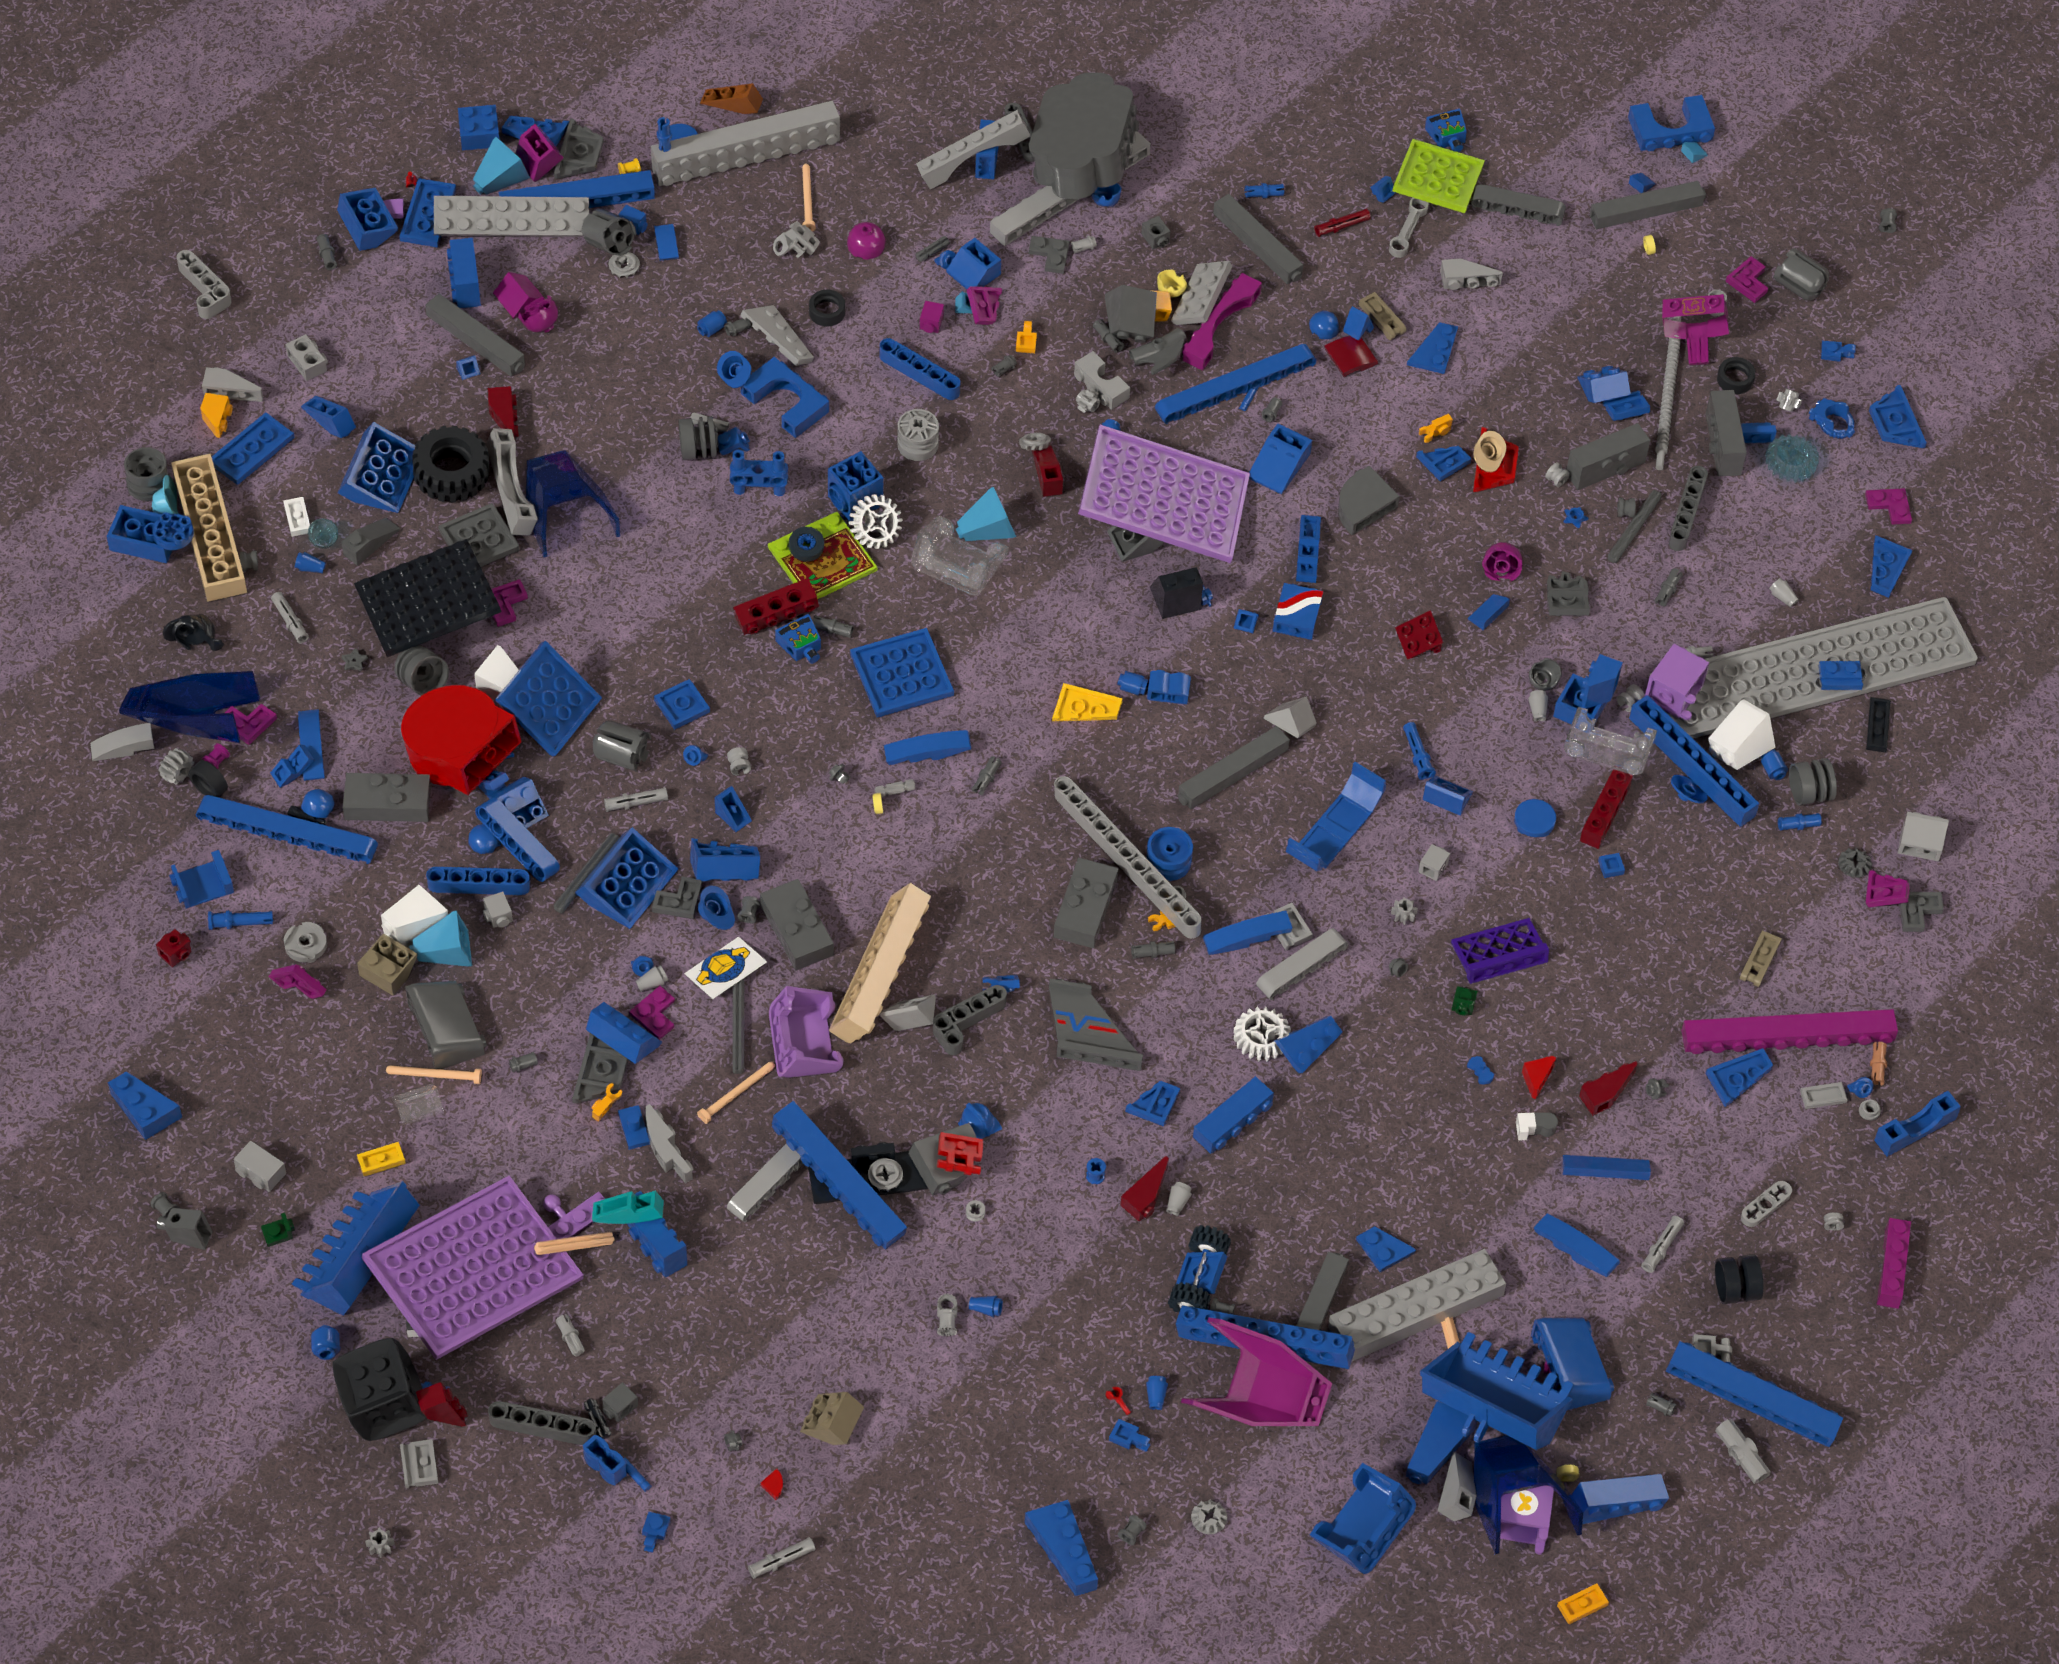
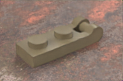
[1359,292,1406,341]
[1740,930,1782,987]

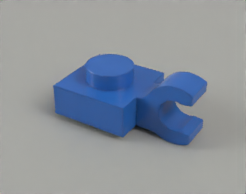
[1821,341,1856,361]
[982,975,1020,992]
[1109,1419,1150,1452]
[642,1512,671,1553]

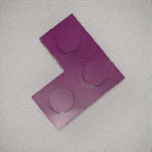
[1725,256,1768,303]
[1865,488,1912,525]
[492,579,528,627]
[218,704,277,745]
[268,964,327,999]
[629,986,675,1040]

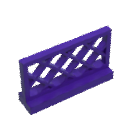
[1451,918,1549,984]

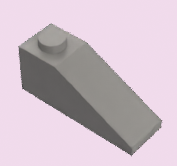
[202,367,263,402]

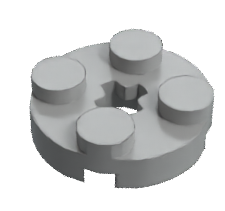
[284,922,327,963]

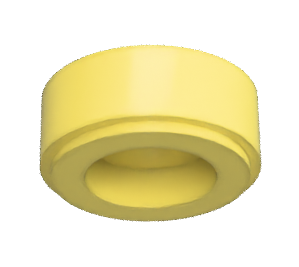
[1643,235,1656,255]
[873,793,883,814]
[1556,1465,1579,1481]

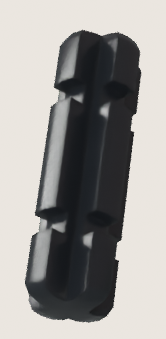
[287,806,327,825]
[584,1398,611,1439]

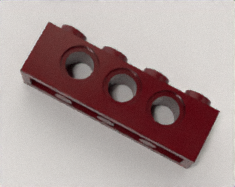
[733,578,819,635]
[1580,767,1633,849]

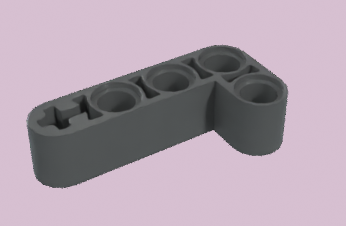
[933,985,1007,1055]

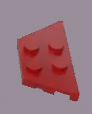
[1473,427,1519,492]

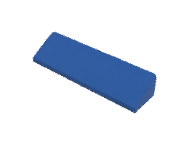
[1563,1155,1651,1180]

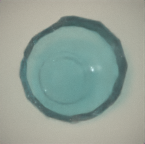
[308,518,339,549]

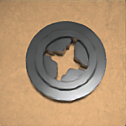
[1838,847,1872,878]

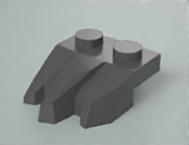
[1547,571,1590,616]

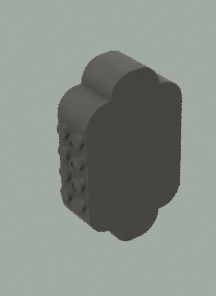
[1029,72,1139,199]

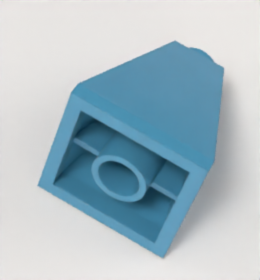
[473,137,530,195]
[955,487,1016,541]
[410,911,472,967]

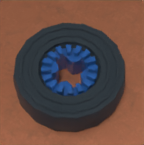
[788,527,825,562]

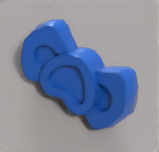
[1467,1056,1494,1085]

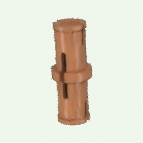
[1870,1042,1887,1086]

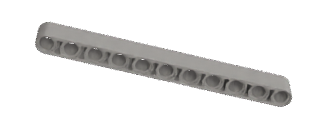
[1054,776,1201,939]

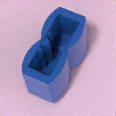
[1147,670,1191,705]
[583,1435,627,1486]

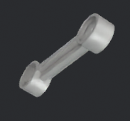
[1389,198,1429,258]

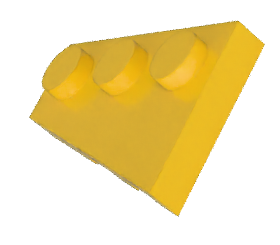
[1052,683,1122,721]

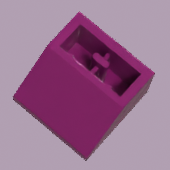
[515,124,564,182]

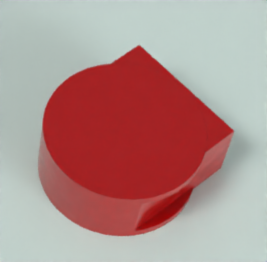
[401,685,521,795]

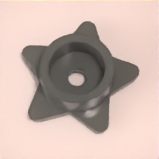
[341,649,368,671]

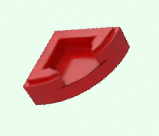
[760,1469,783,1500]

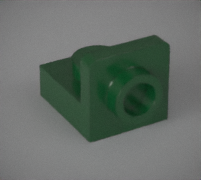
[1451,986,1478,1016]
[261,1212,295,1247]

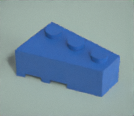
[690,838,760,881]
[108,1072,182,1140]

